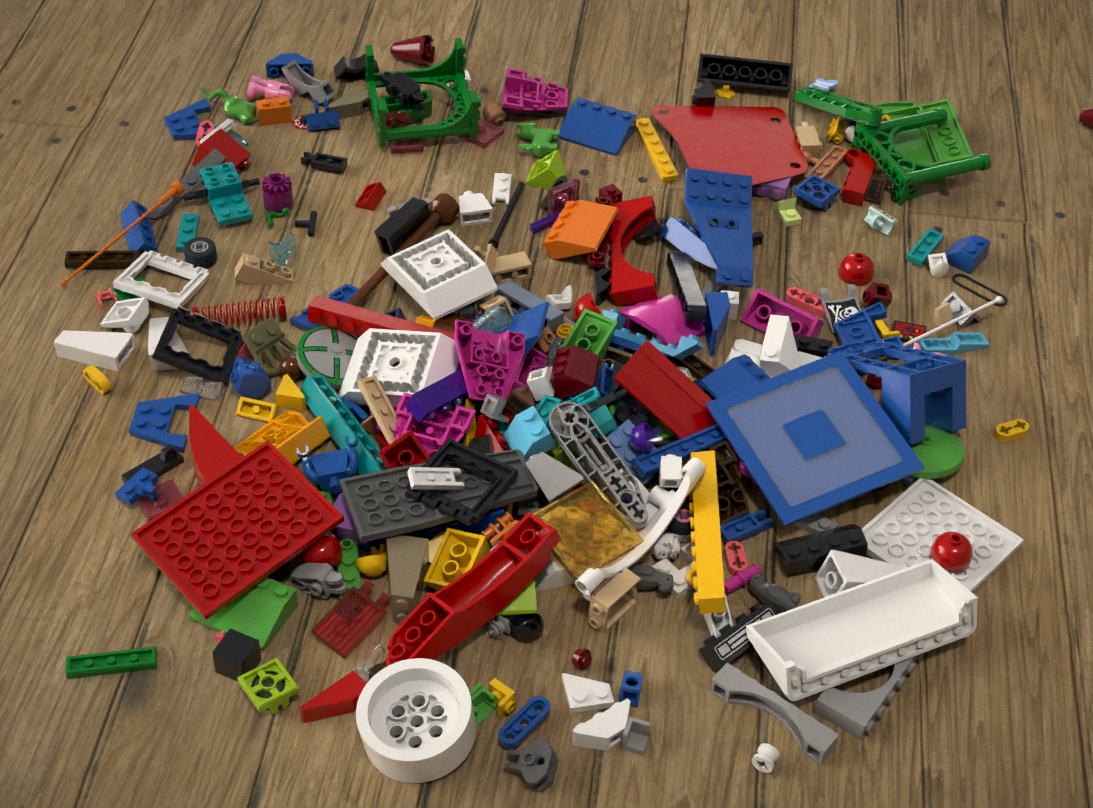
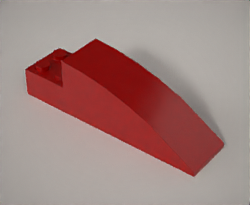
[189,404,242,487]

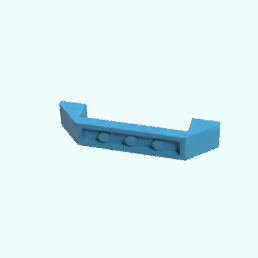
[602,308,705,360]

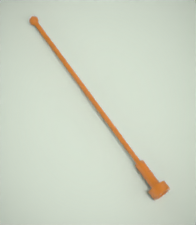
[60,181,185,287]

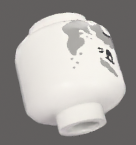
[650,533,681,561]

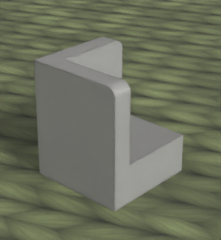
[480,393,509,423]
[621,716,651,756]

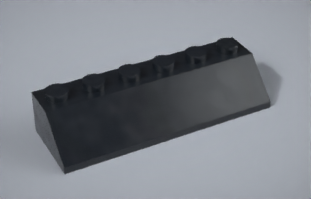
[697,53,793,92]

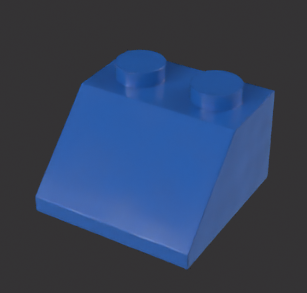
[945,234,991,274]

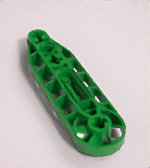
[794,87,883,126]

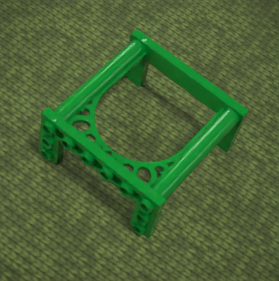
[365,38,481,148]

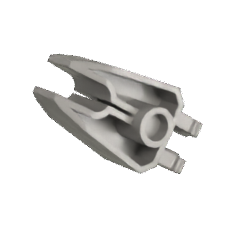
[290,563,348,599]

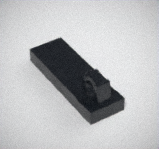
[121,444,184,483]

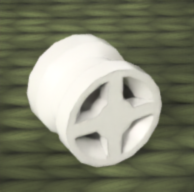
[751,743,780,773]

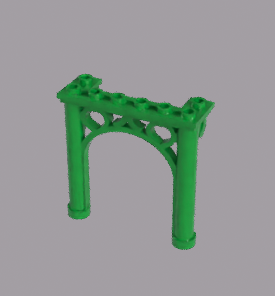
[851,107,991,206]

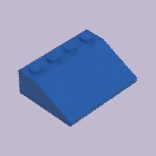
[558,97,637,156]
[497,302,550,359]
[700,354,770,399]

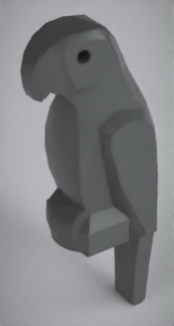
[628,564,674,593]
[748,574,801,613]

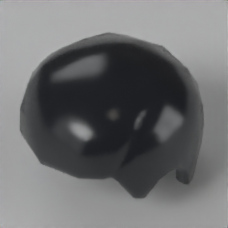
[509,613,544,640]

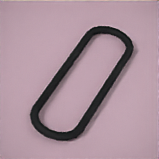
[952,274,1008,306]

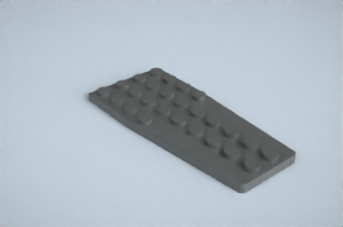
[339,449,538,543]

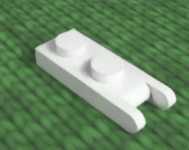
[492,173,512,206]
[407,467,465,490]

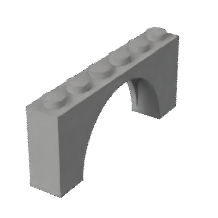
[814,652,926,739]

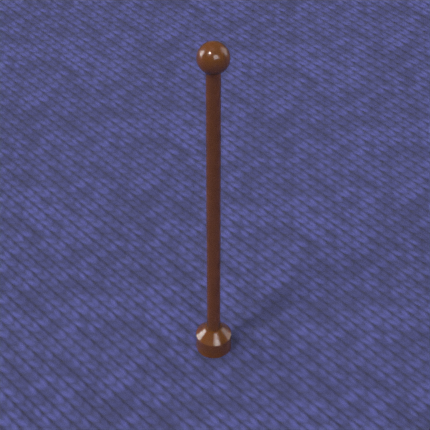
[279,193,459,380]

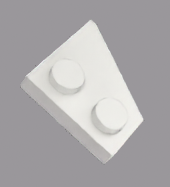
[561,673,614,714]

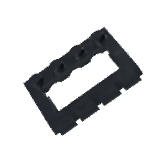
[152,306,243,386]
[406,438,518,525]

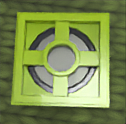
[237,657,300,715]

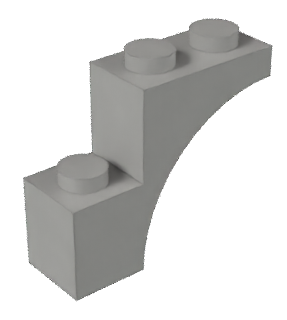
[281,60,337,104]

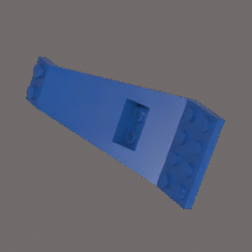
[684,168,753,288]

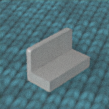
[940,291,983,328]

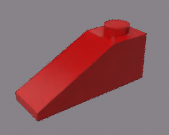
[300,670,367,723]

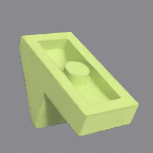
[772,198,802,227]

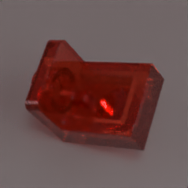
[386,111,412,128]

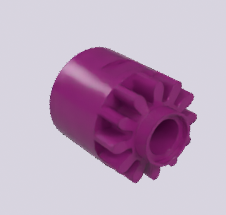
[262,172,293,213]

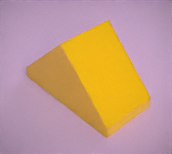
[275,374,306,412]

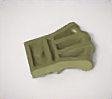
[241,317,297,376]

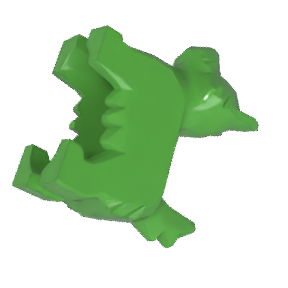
[515,122,560,158]

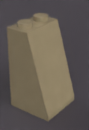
[386,535,429,624]

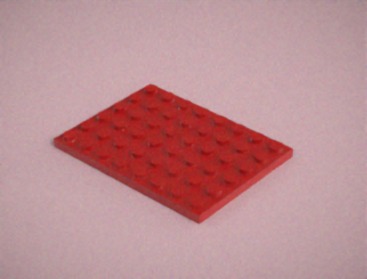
[131,440,345,620]

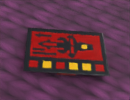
[892,320,926,341]

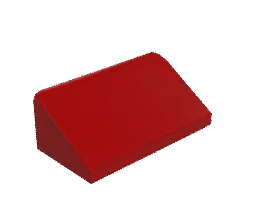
[355,182,386,211]

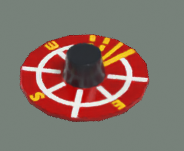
[292,115,307,130]

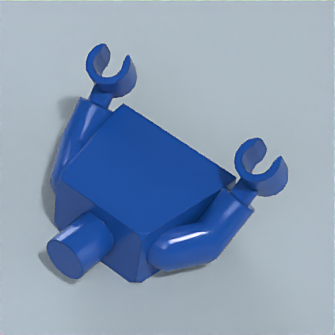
[296,435,359,494]

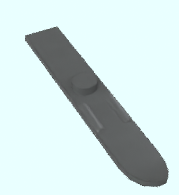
[149,148,226,219]

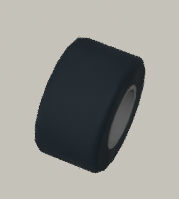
[184,237,217,269]

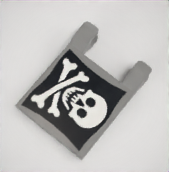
[818,285,861,334]

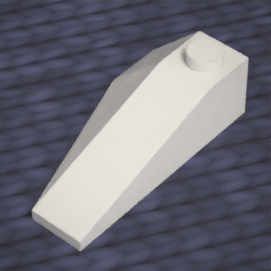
[760,315,800,376]
[148,317,189,372]

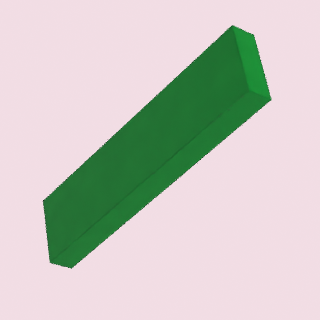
[66,647,157,679]

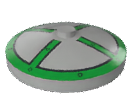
[296,326,358,389]

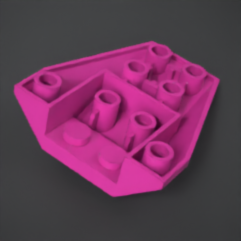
[454,319,525,402]

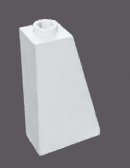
[54,330,136,372]

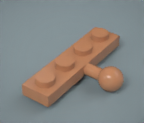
[803,144,848,181]

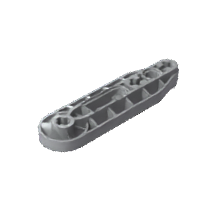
[549,402,648,530]

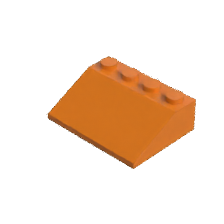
[543,200,619,260]

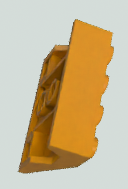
[233,410,330,465]

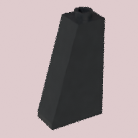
[374,197,431,256]

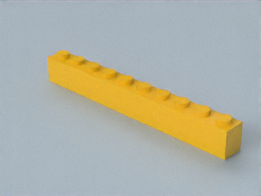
[687,450,726,614]

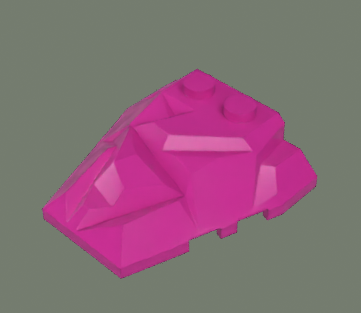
[501,68,568,113]
[394,392,476,457]

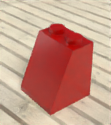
[192,128,251,173]

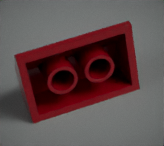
[549,345,600,399]

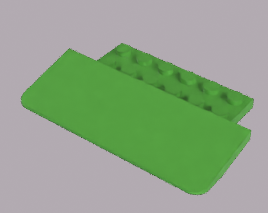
[874,99,974,183]

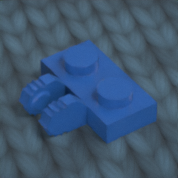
[306,99,340,130]

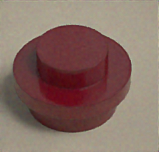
[867,374,882,390]
[572,648,592,670]

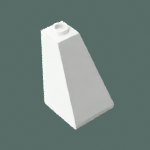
[815,550,904,598]

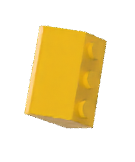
[424,528,491,591]

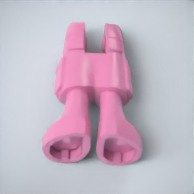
[247,75,295,102]

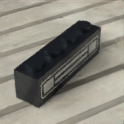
[699,601,777,672]

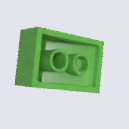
[561,309,618,367]

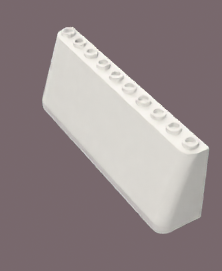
[746,559,978,701]

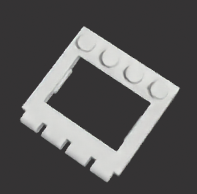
[113,250,210,309]

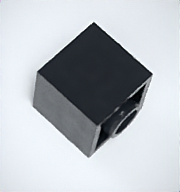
[212,628,261,682]

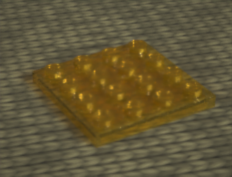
[533,481,644,581]

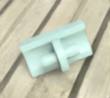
[864,205,897,235]

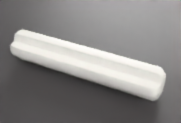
[200,119,235,144]

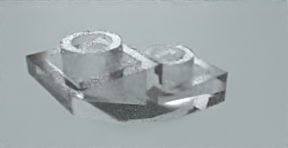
[179,377,225,401]

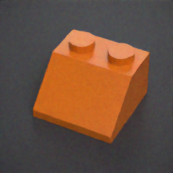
[256,97,292,126]

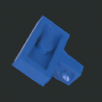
[115,468,159,506]

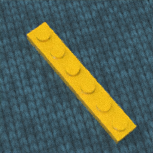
[636,118,679,183]

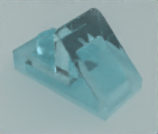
[268,233,295,266]

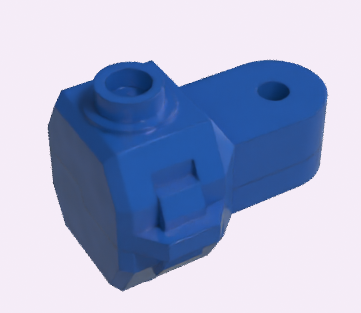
[230,356,271,399]

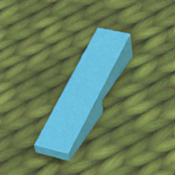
[916,332,990,356]

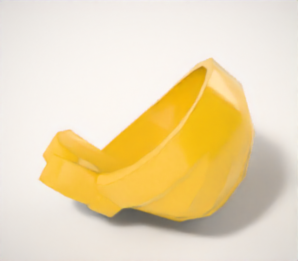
[356,544,387,577]

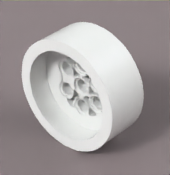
[356,658,476,783]

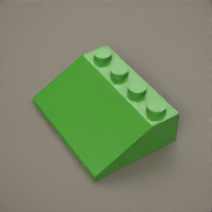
[189,577,298,650]

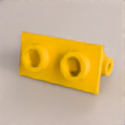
[826,116,848,144]

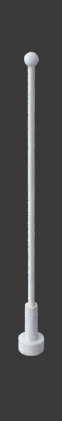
[858,296,1003,374]

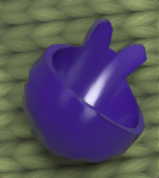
[630,423,663,453]

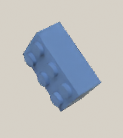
[600,419,657,486]

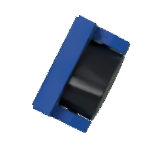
[793,174,841,212]

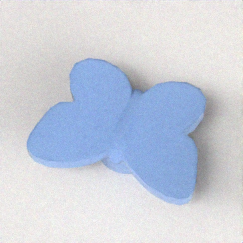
[809,78,839,91]

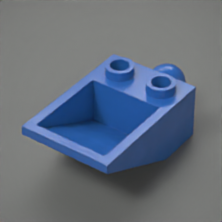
[700,292,730,357]

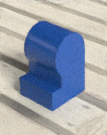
[619,670,643,707]

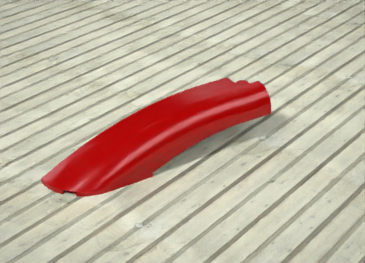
[386,512,562,666]

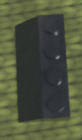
[774,524,868,578]

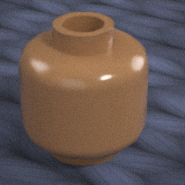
[482,102,506,126]

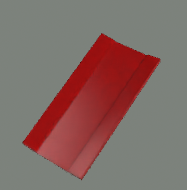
[614,340,717,439]

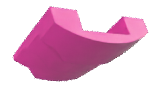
[620,295,706,346]

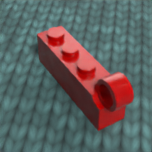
[841,148,877,207]

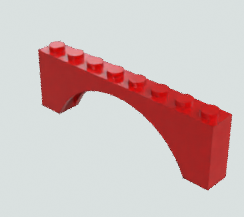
[609,196,658,306]

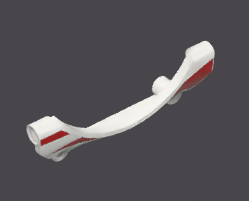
[572,457,706,601]

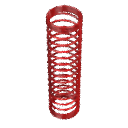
[191,296,287,327]

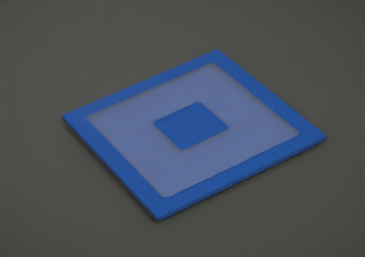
[706,351,924,527]

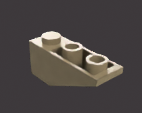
[324,88,371,119]

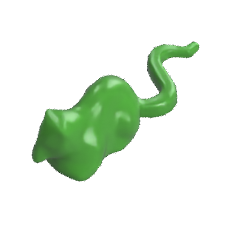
[199,86,258,125]

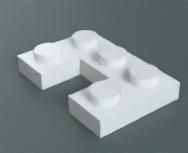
[652,542,724,598]

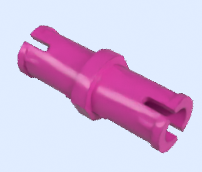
[724,564,761,595]

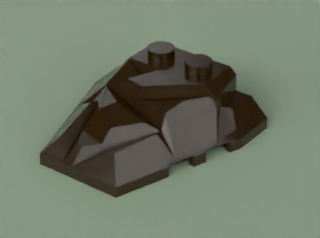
[657,440,750,525]

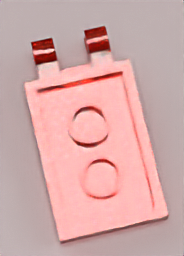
[311,580,391,659]

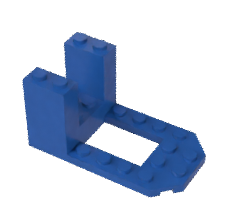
[828,341,966,445]

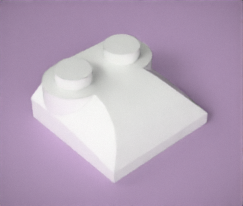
[100,297,149,333]

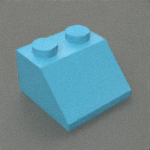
[504,406,556,462]

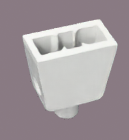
[459,191,492,226]

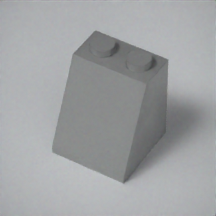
[525,452,592,509]

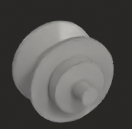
[488,615,511,639]

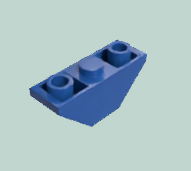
[266,53,314,78]

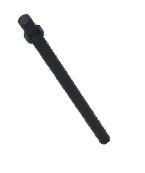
[488,182,525,248]

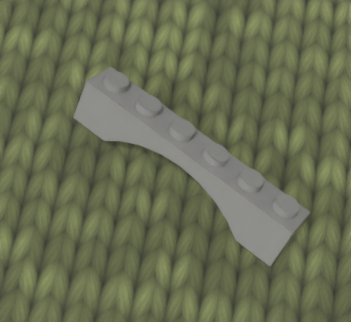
[710,663,839,765]

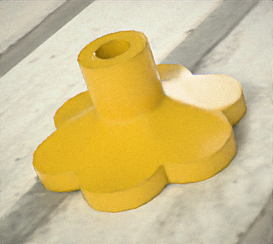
[716,85,735,100]

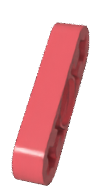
[785,287,827,318]

